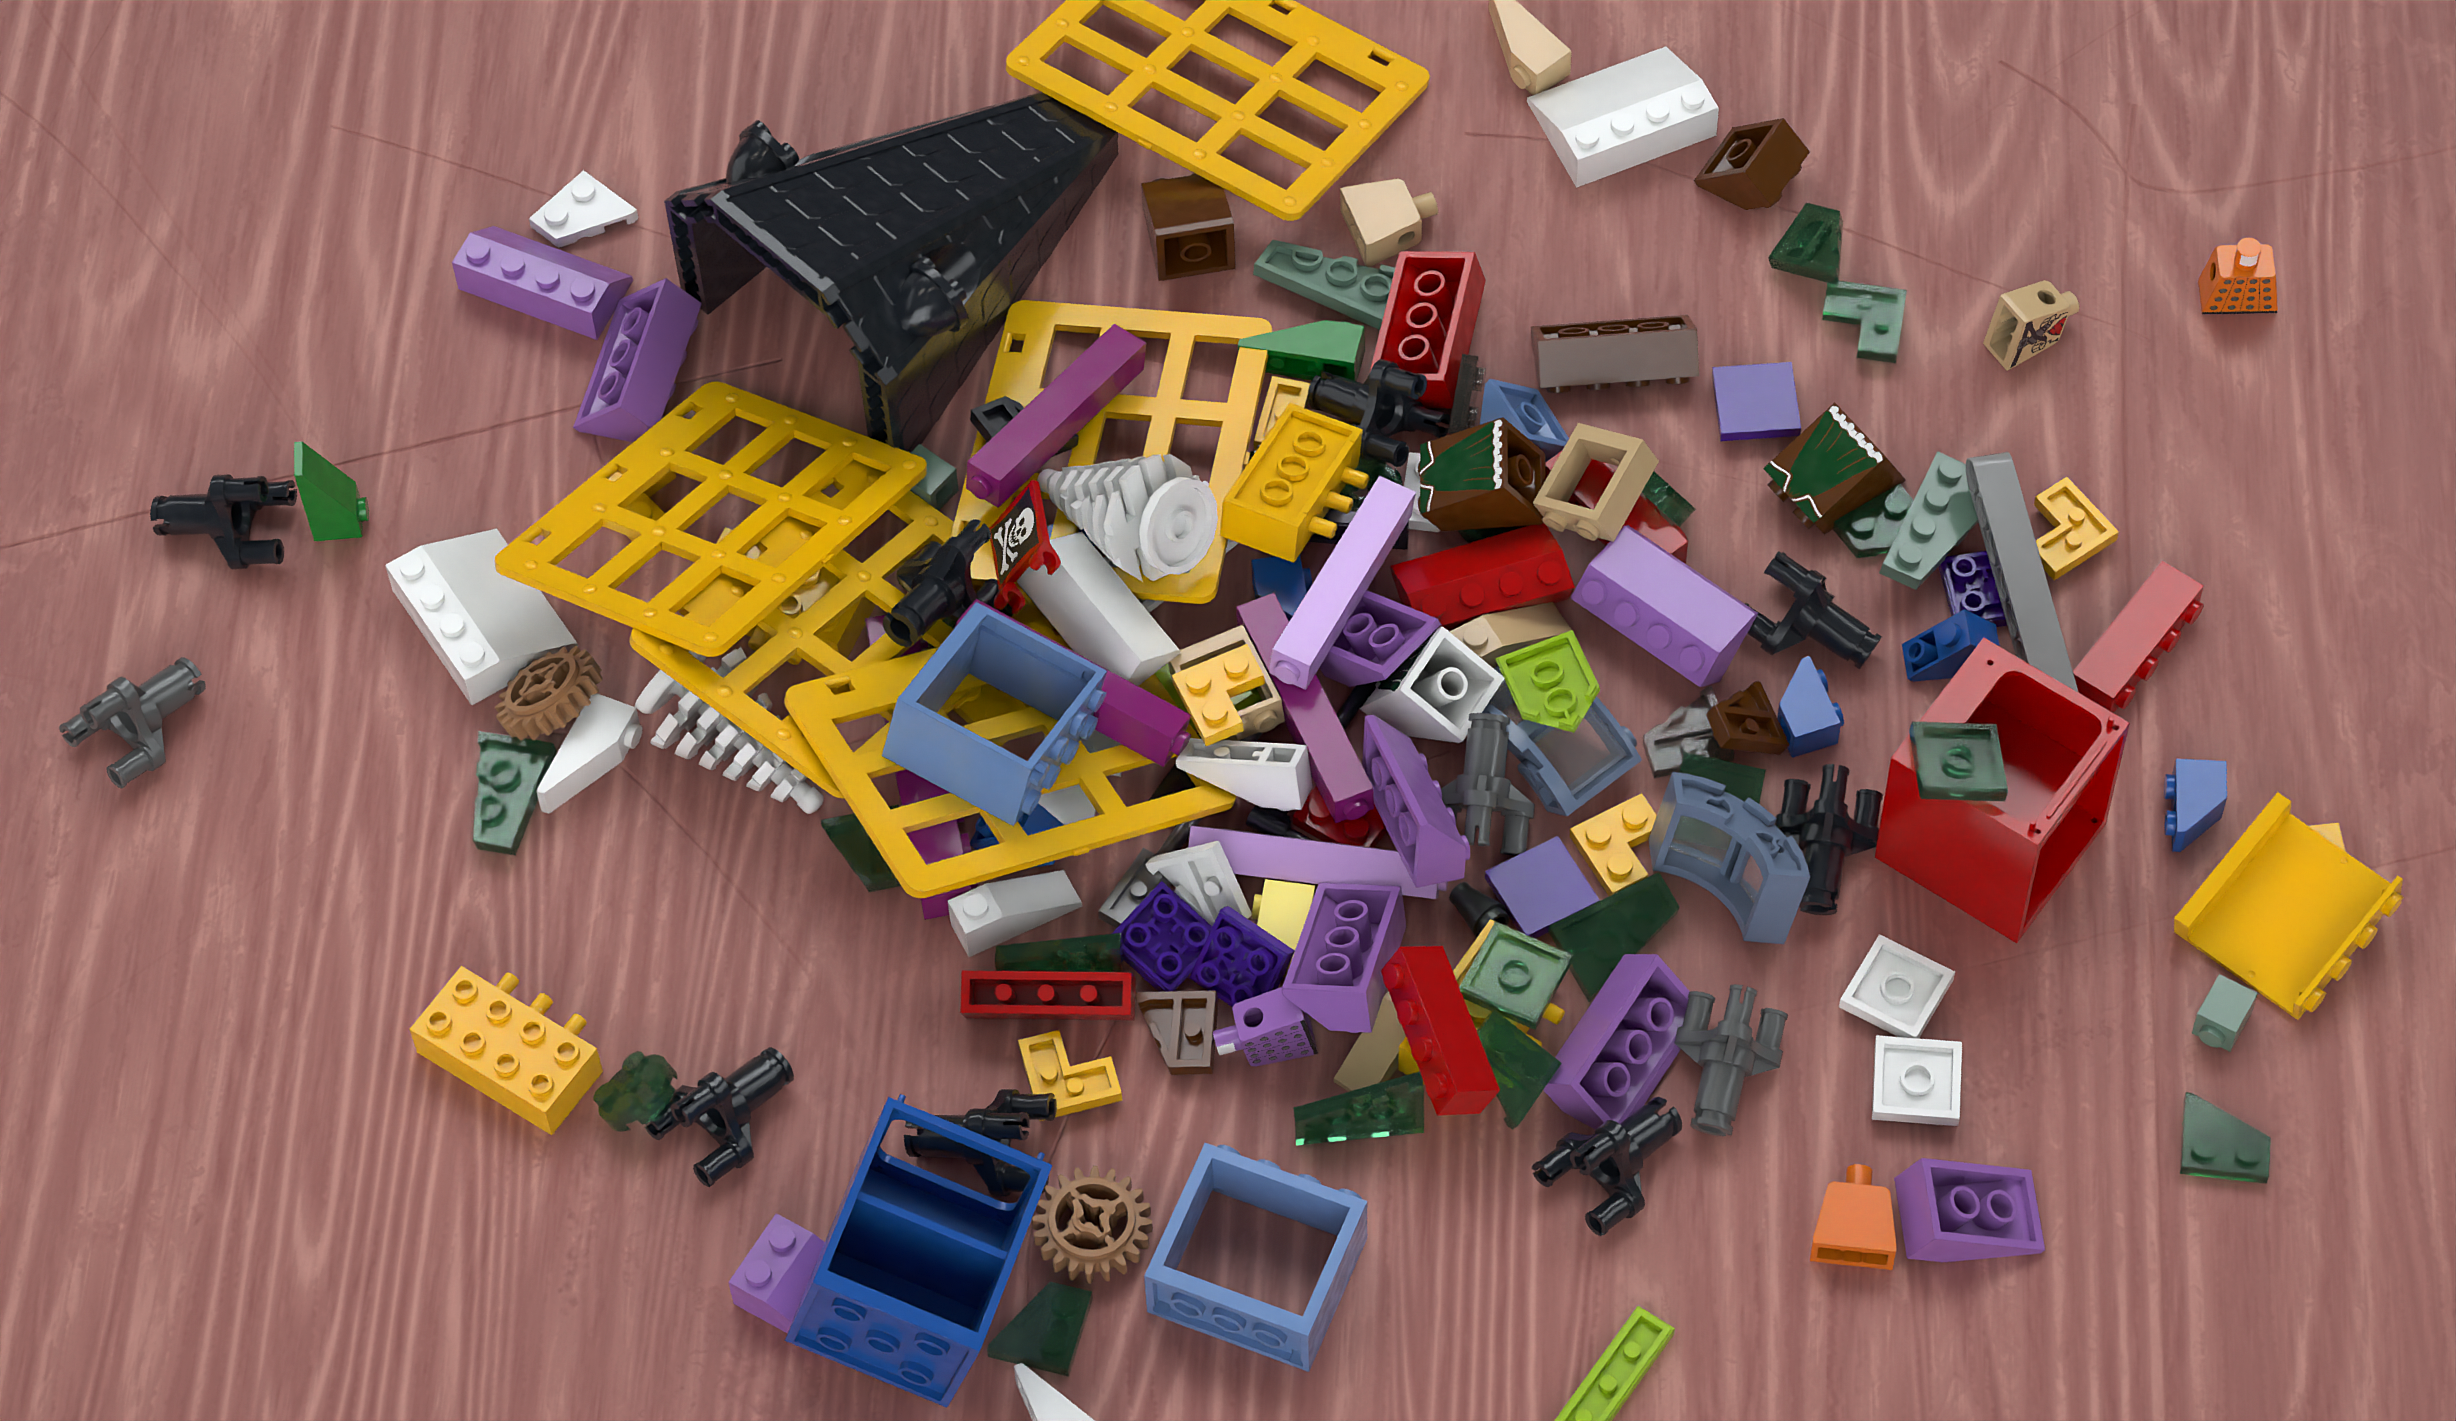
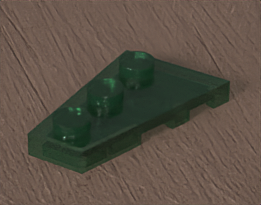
[473,731,558,856]
[1548,872,1680,1002]
[995,933,1124,972]
[1293,1071,1424,1146]

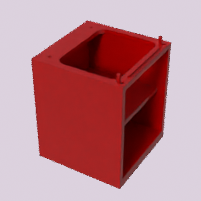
[1875,638,2130,943]

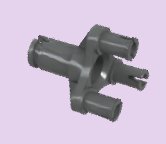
[59,657,206,789]
[1441,713,1535,856]
[1674,984,1788,1136]

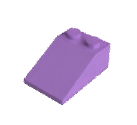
[1319,590,1441,687]
[1894,1158,2045,1262]
[728,1213,825,1333]

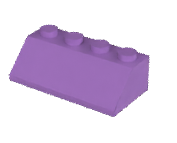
[452,226,633,340]
[573,278,702,442]
[1571,525,1758,687]
[1362,715,1470,888]
[1282,883,1406,1033]
[1537,954,1690,1130]

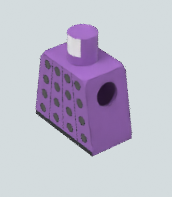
[1213,987,1318,1066]

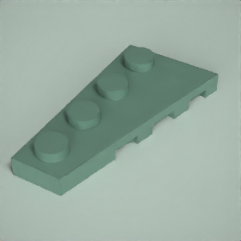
[1253,240,1395,330]
[1879,451,1979,590]

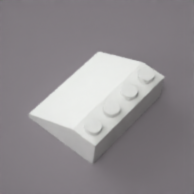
[1527,47,1719,188]
[385,529,578,705]

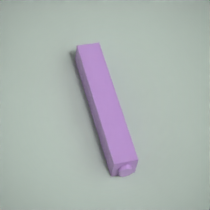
[1269,476,1416,690]
[1188,826,1448,899]

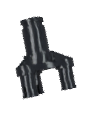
[1308,359,1451,467]
[150,474,297,569]
[883,519,999,647]
[1745,551,1882,669]
[1775,764,1883,915]
[643,1047,794,1187]
[904,1089,1057,1196]
[1532,1097,1682,1236]

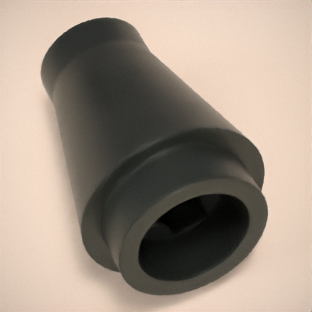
[1449,882,1509,937]

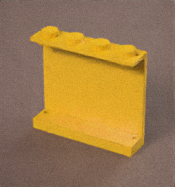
[2174,792,2404,1020]

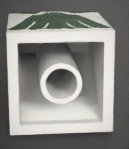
[1360,626,1505,743]

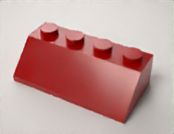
[1369,251,1486,409]
[1390,523,1575,632]

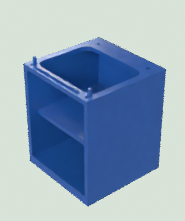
[784,1094,1052,1408]

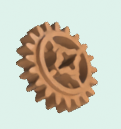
[495,646,603,741]
[1032,1165,1153,1283]

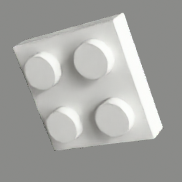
[1839,934,1955,1039]
[1872,1035,1962,1126]

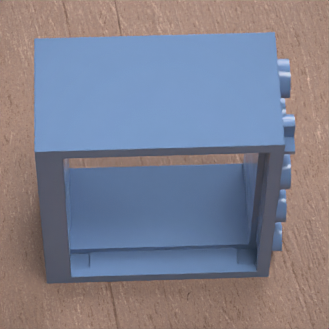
[882,602,1107,826]
[1144,1143,1367,1372]

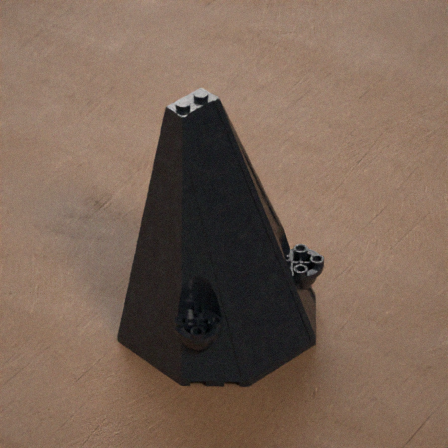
[664,92,1119,453]

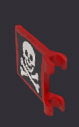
[989,480,1061,615]

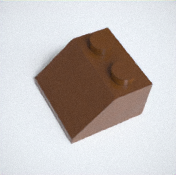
[1694,118,1810,210]

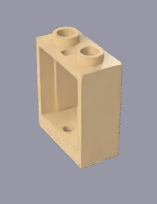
[1533,423,1659,542]
[1168,625,1285,741]

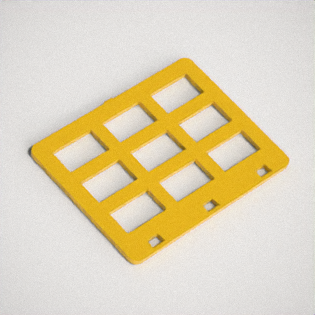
[1006,0,1430,221]
[950,300,1272,604]
[495,382,927,657]
[629,460,1046,799]
[784,618,1236,898]

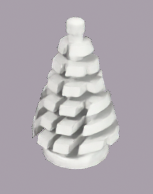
[1037,454,1218,582]
[635,646,824,814]

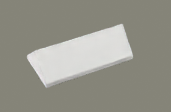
[1017,532,1181,686]

